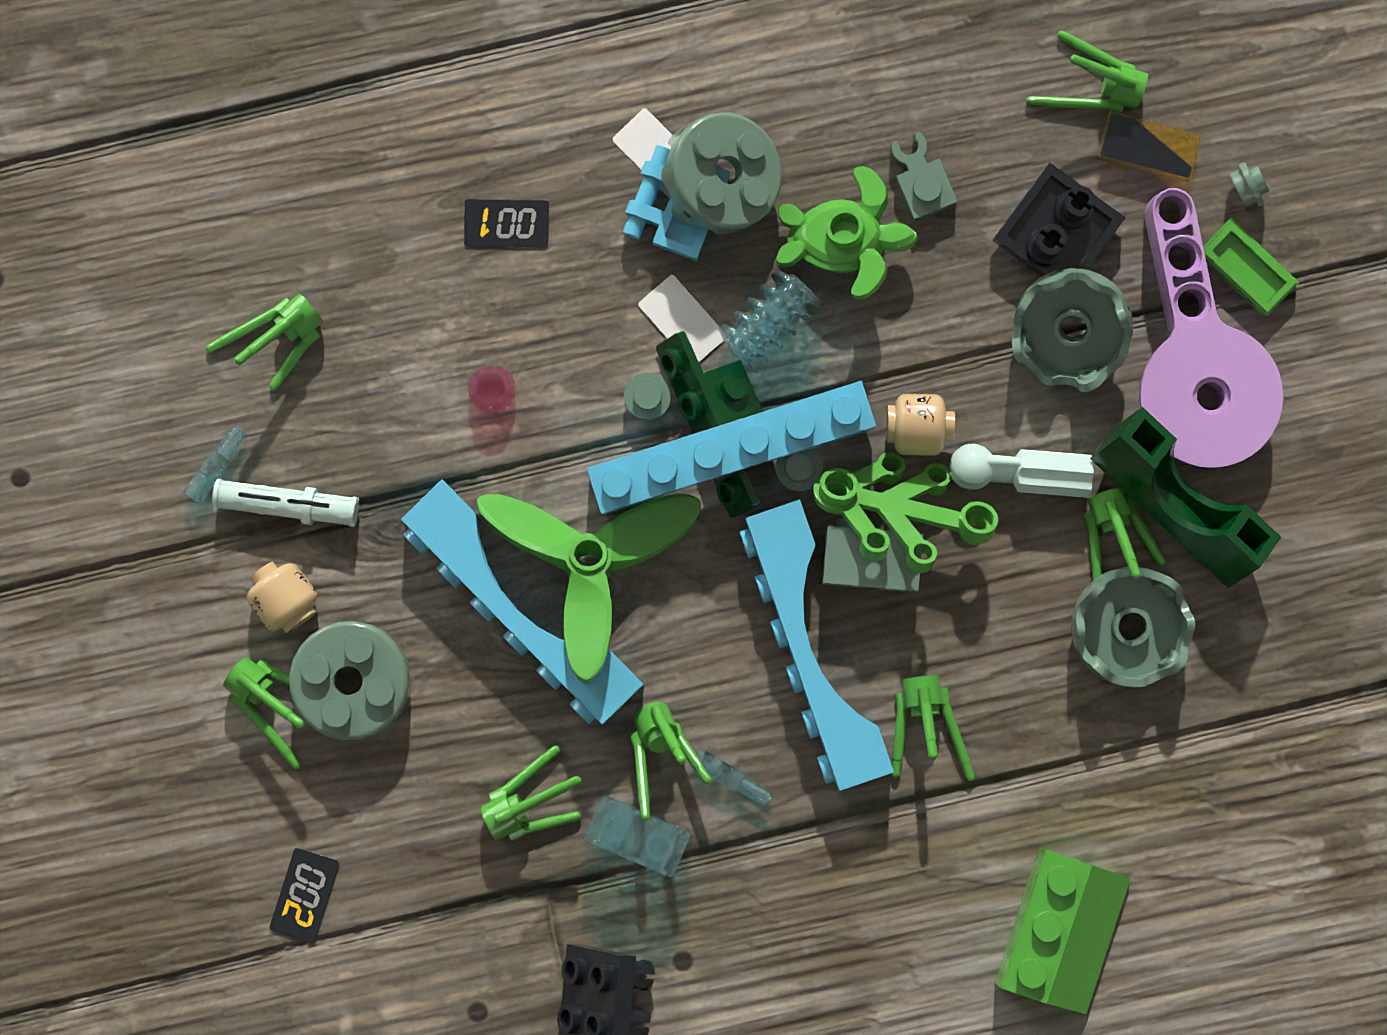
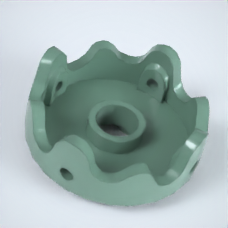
[661,112,782,235]
[1012,268,1133,392]
[1071,567,1195,687]
[289,621,411,741]

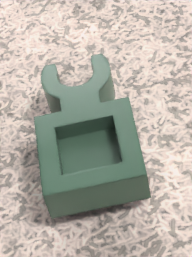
[890,131,958,222]

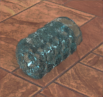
[719,270,824,374]

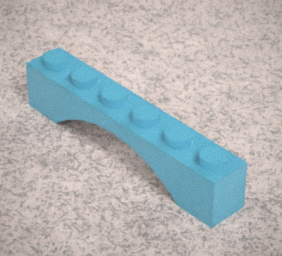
[587,381,876,516]
[401,479,644,725]
[739,500,894,791]

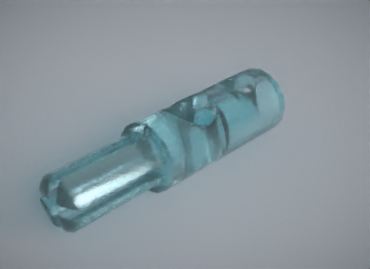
[183,425,246,504]
[690,748,772,806]

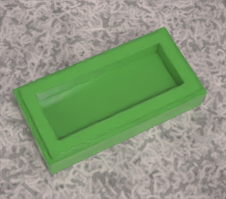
[1203,218,1299,318]

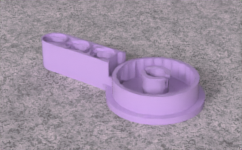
[1139,188,1283,468]

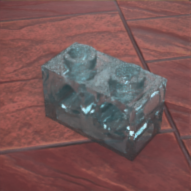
[584,794,691,878]

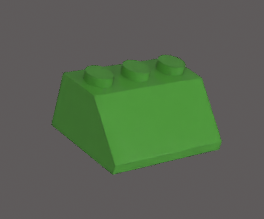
[995,847,1131,1014]

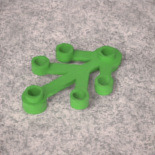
[813,452,998,573]

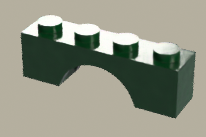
[1090,407,1281,588]

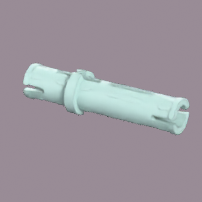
[212,479,359,527]

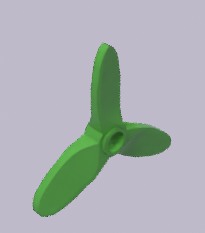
[477,493,701,684]

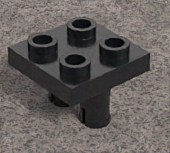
[992,162,1126,277]
[557,944,655,1035]

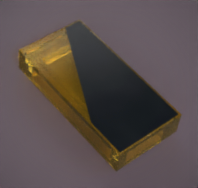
[1097,111,1201,182]

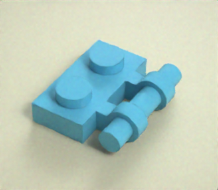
[622,145,731,262]

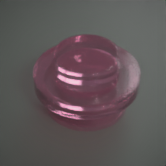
[468,365,516,413]

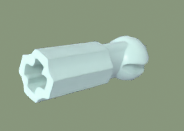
[949,444,1094,498]

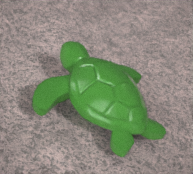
[776,166,919,299]

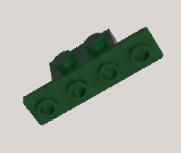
[656,331,763,518]

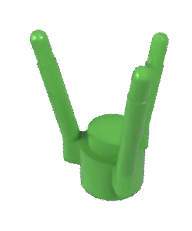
[1026,31,1148,115]
[206,293,324,391]
[1084,487,1166,580]
[223,656,304,769]
[891,675,975,781]
[630,702,712,821]
[480,745,582,841]

